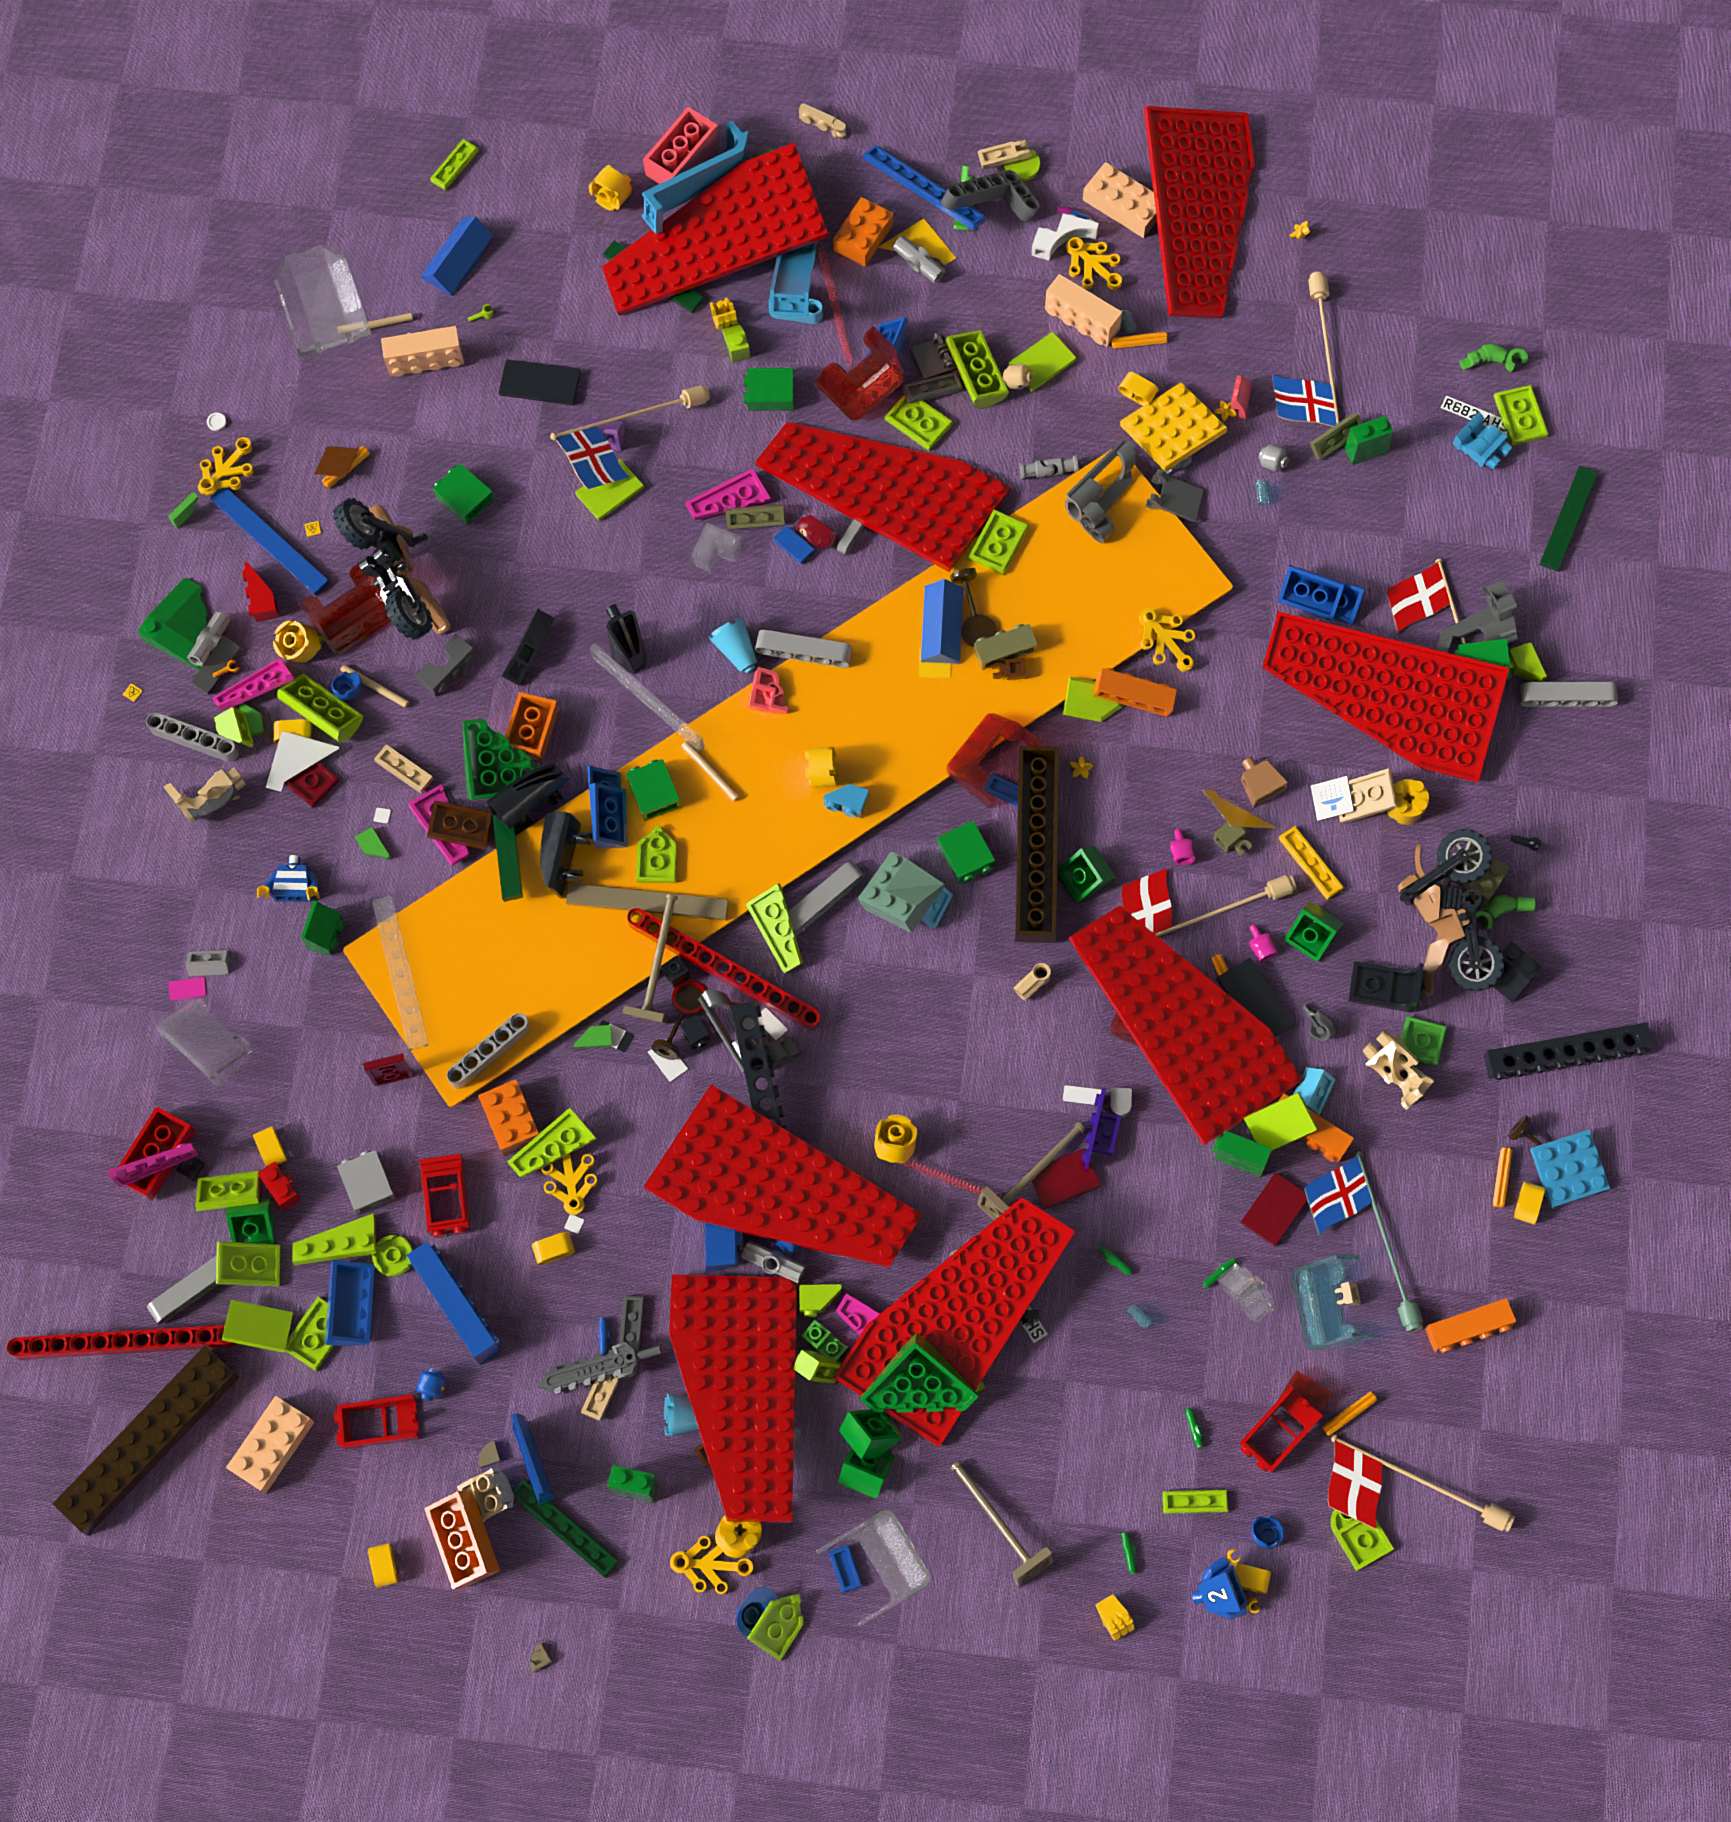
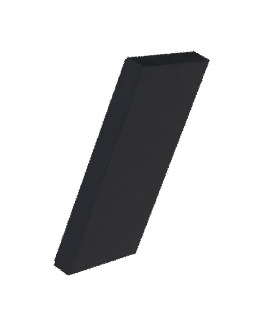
[499,359,580,405]
[1216,957,1295,1037]

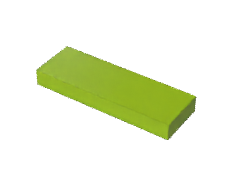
[430,139,479,191]
[1162,1490,1228,1514]

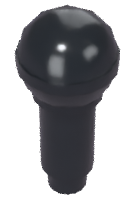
[1510,835,1542,851]

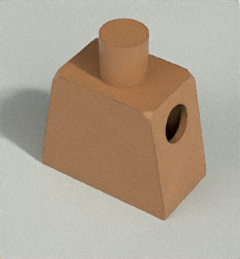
[1241,757,1287,808]

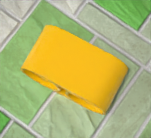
[1118,372,1159,406]
[274,719,311,745]
[253,1126,287,1167]
[1514,1181,1545,1224]
[532,1232,575,1265]
[368,1543,398,1588]
[1231,1563,1271,1594]

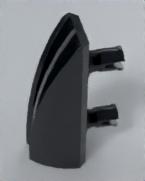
[606,604,647,674]
[487,764,570,830]
[540,812,593,898]

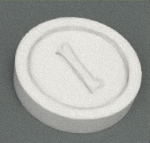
[207,413,227,431]

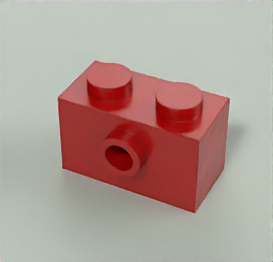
[258,1161,301,1211]

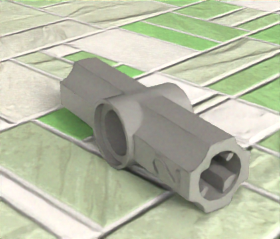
[893,236,945,283]
[187,612,231,666]
[742,1241,806,1283]

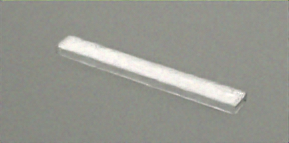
[590,643,705,751]
[372,896,429,1051]

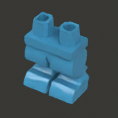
[1452,412,1513,470]

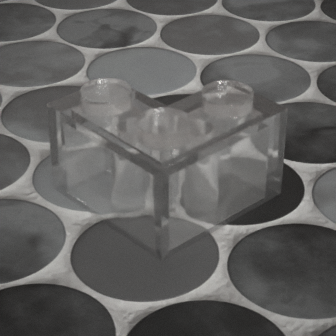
[691,523,743,572]
[1217,1264,1275,1324]

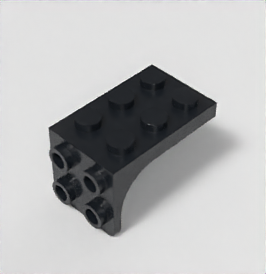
[1348,961,1426,1013]

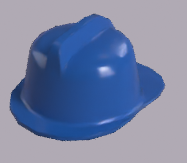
[736,1587,777,1637]

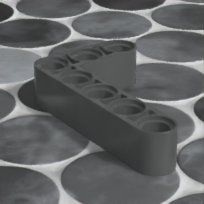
[941,170,1040,222]

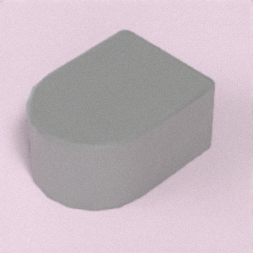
[1110,1088,1132,1118]

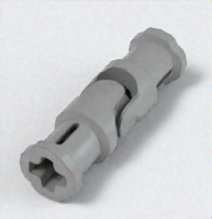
[1019,456,1079,480]

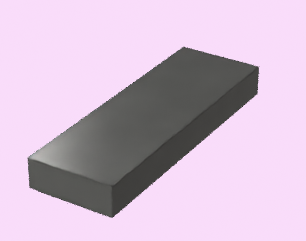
[902,372,962,404]
[191,636,240,694]
[619,1296,645,1352]

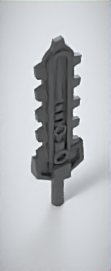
[538,1342,662,1395]

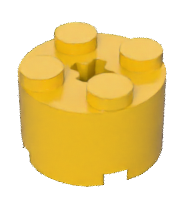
[589,165,632,211]
[273,621,321,663]
[805,746,838,788]
[1387,779,1429,825]
[874,1115,917,1163]
[715,1515,762,1558]

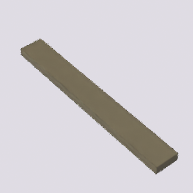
[566,883,728,921]

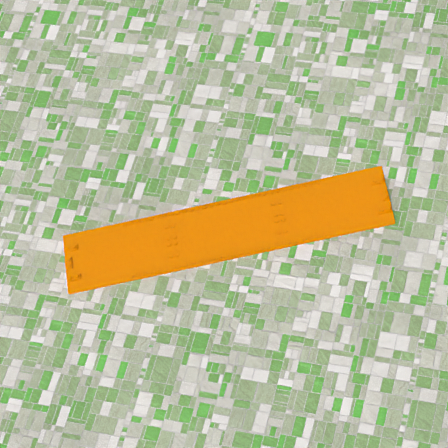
[343,451,1233,1108]

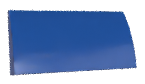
[325,1260,375,1346]
[511,1413,555,1505]

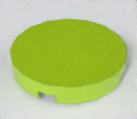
[1003,148,1040,182]
[372,1235,413,1277]

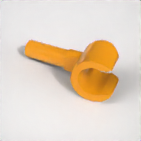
[213,660,240,678]

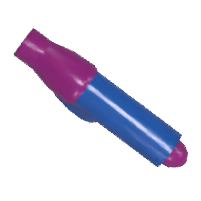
[1057,206,1092,220]

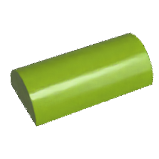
[946,330,1009,408]
[277,673,364,743]

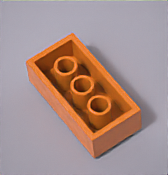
[424,1490,500,1589]

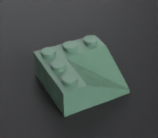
[858,851,945,933]

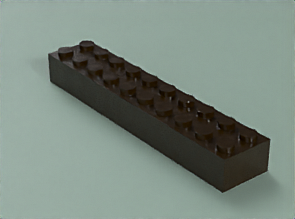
[1015,746,1059,943]
[52,1346,240,1536]

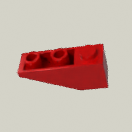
[242,562,279,622]

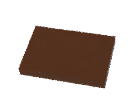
[427,800,493,850]

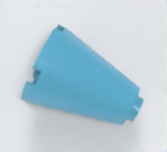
[709,617,757,674]
[664,1393,699,1436]

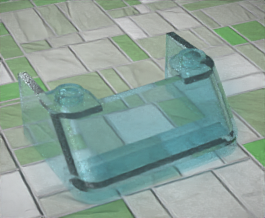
[1292,1254,1375,1350]

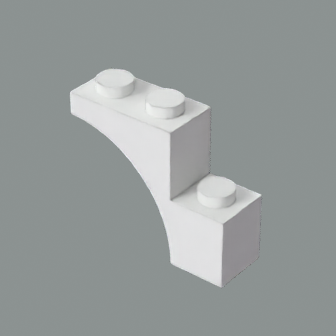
[1032,213,1099,260]

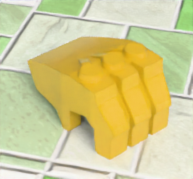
[710,298,738,330]
[1096,1594,1134,1641]

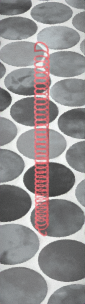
[818,243,853,367]
[898,1159,1016,1207]

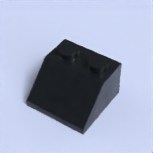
[1481,941,1543,1002]

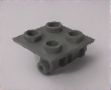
[911,333,957,380]

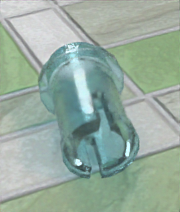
[1121,309,1137,334]
[1254,479,1270,505]
[1126,1303,1153,1330]

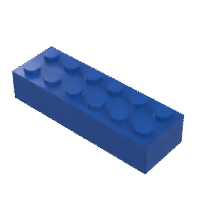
[406,1242,501,1365]

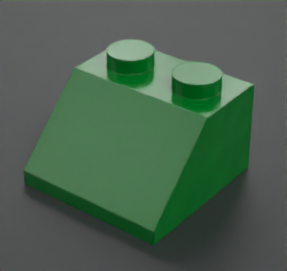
[1057,846,1116,904]
[301,900,344,956]
[1284,901,1344,962]
[226,1197,275,1244]
[839,1409,903,1460]
[837,1448,895,1499]

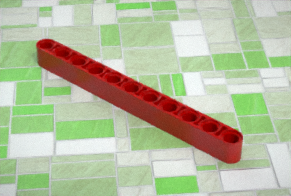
[627,908,820,1030]
[6,1325,237,1360]

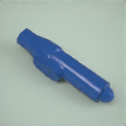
[598,1317,610,1356]

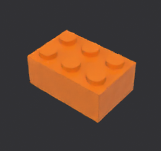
[833,197,893,267]
[505,692,559,763]
[478,1079,539,1156]

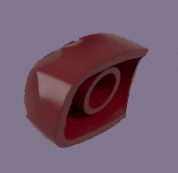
[797,514,838,549]

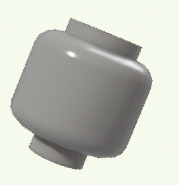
[1259,444,1289,472]

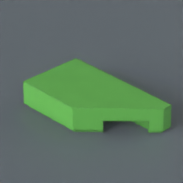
[168,492,199,529]
[239,703,265,737]
[355,827,390,860]
[574,1025,612,1049]

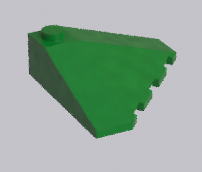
[137,577,213,671]
[462,718,539,800]
[859,1333,979,1413]

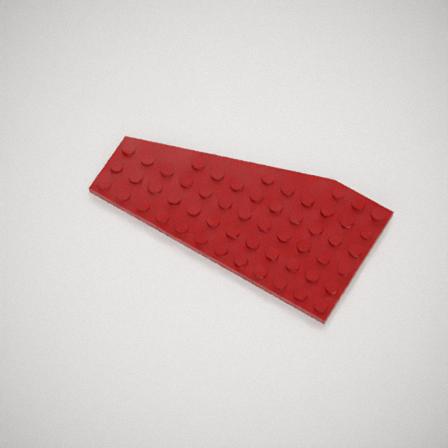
[1144,106,1255,318]
[602,142,829,316]
[755,422,1011,572]
[1262,611,1509,783]
[1069,905,1303,1146]
[643,1084,922,1268]
[833,1198,1076,1447]
[669,1274,797,1523]

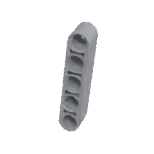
[755,630,853,668]
[1520,682,1618,707]
[146,712,239,762]
[788,861,865,936]
[447,1013,530,1089]
[147,1255,219,1325]

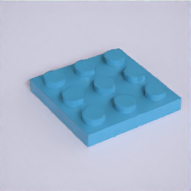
[1530,1129,1610,1208]

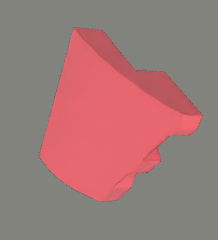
[1231,375,1252,420]
[748,667,788,714]

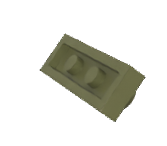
[1310,412,1362,460]
[726,504,785,529]

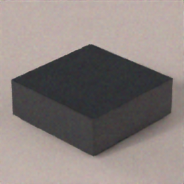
[176,1157,206,1181]

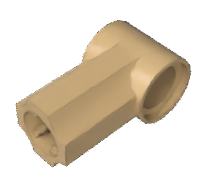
[1013,963,1051,1001]

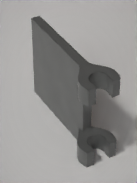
[1146,469,1203,522]

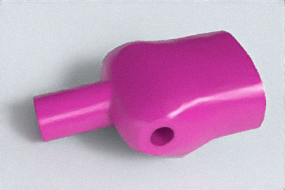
[1170,829,1195,865]
[1249,924,1279,962]

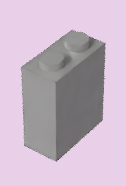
[337,1150,396,1215]

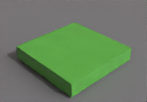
[1401,1016,1447,1066]

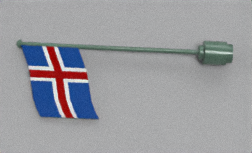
[1304,1151,1424,1333]

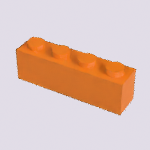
[1093,668,1177,717]
[1279,1093,1354,1163]
[1425,1298,1516,1354]

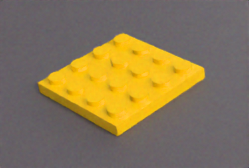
[1120,383,1227,472]

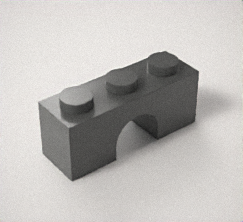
[416,634,476,697]

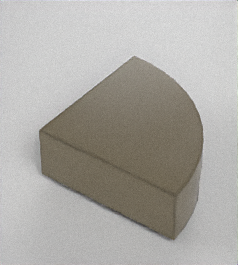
[479,1441,501,1468]
[530,1642,552,1673]

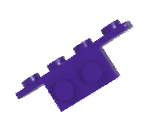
[1081,1088,1121,1170]

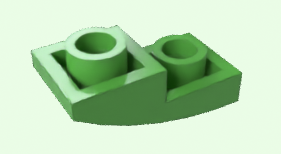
[801,1320,849,1362]

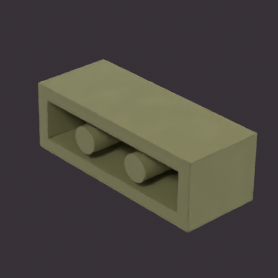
[974,624,1038,670]

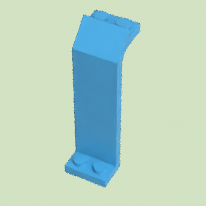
[642,121,749,234]
[770,241,818,317]

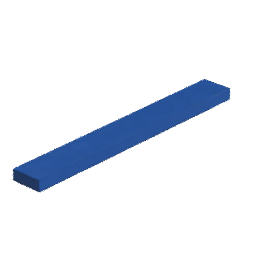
[863,145,986,231]
[210,488,329,595]

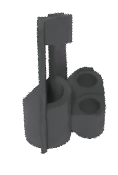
[1065,440,1135,543]
[1435,580,1518,653]
[698,989,801,1073]

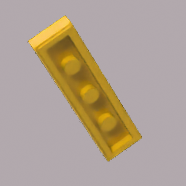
[1278,826,1344,900]

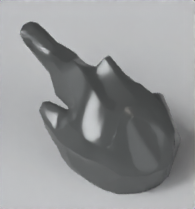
[1302,1003,1335,1042]

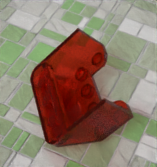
[814,326,905,420]
[298,563,392,654]

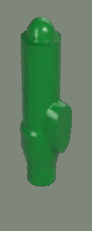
[1099,1245,1132,1275]
[1203,1258,1236,1288]
[1185,1407,1204,1449]
[1121,1532,1137,1575]

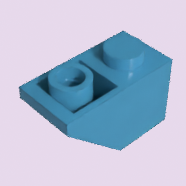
[823,784,869,818]

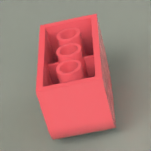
[643,107,719,184]

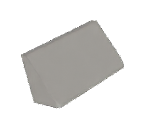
[186,950,229,976]

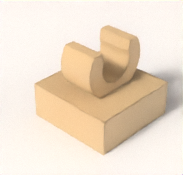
[1335,1282,1361,1306]

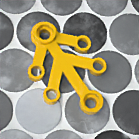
[1066,237,1122,290]
[198,437,254,496]
[1139,608,1195,672]
[541,1154,598,1215]
[670,1536,753,1595]

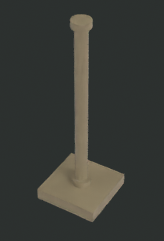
[622,894,678,1024]
[977,1122,1086,1220]
[951,1461,1053,1588]

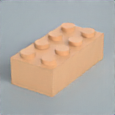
[1083,162,1157,238]
[1045,274,1122,347]
[381,326,464,377]
[226,1396,314,1494]

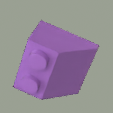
[580,417,624,451]

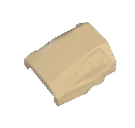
[457,1468,514,1522]

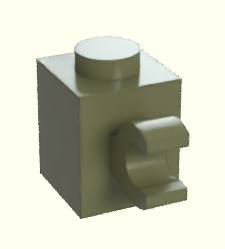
[1213,822,1252,857]

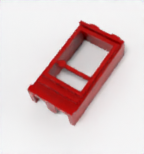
[419,1153,471,1238]
[1239,1386,1323,1473]
[334,1394,420,1450]

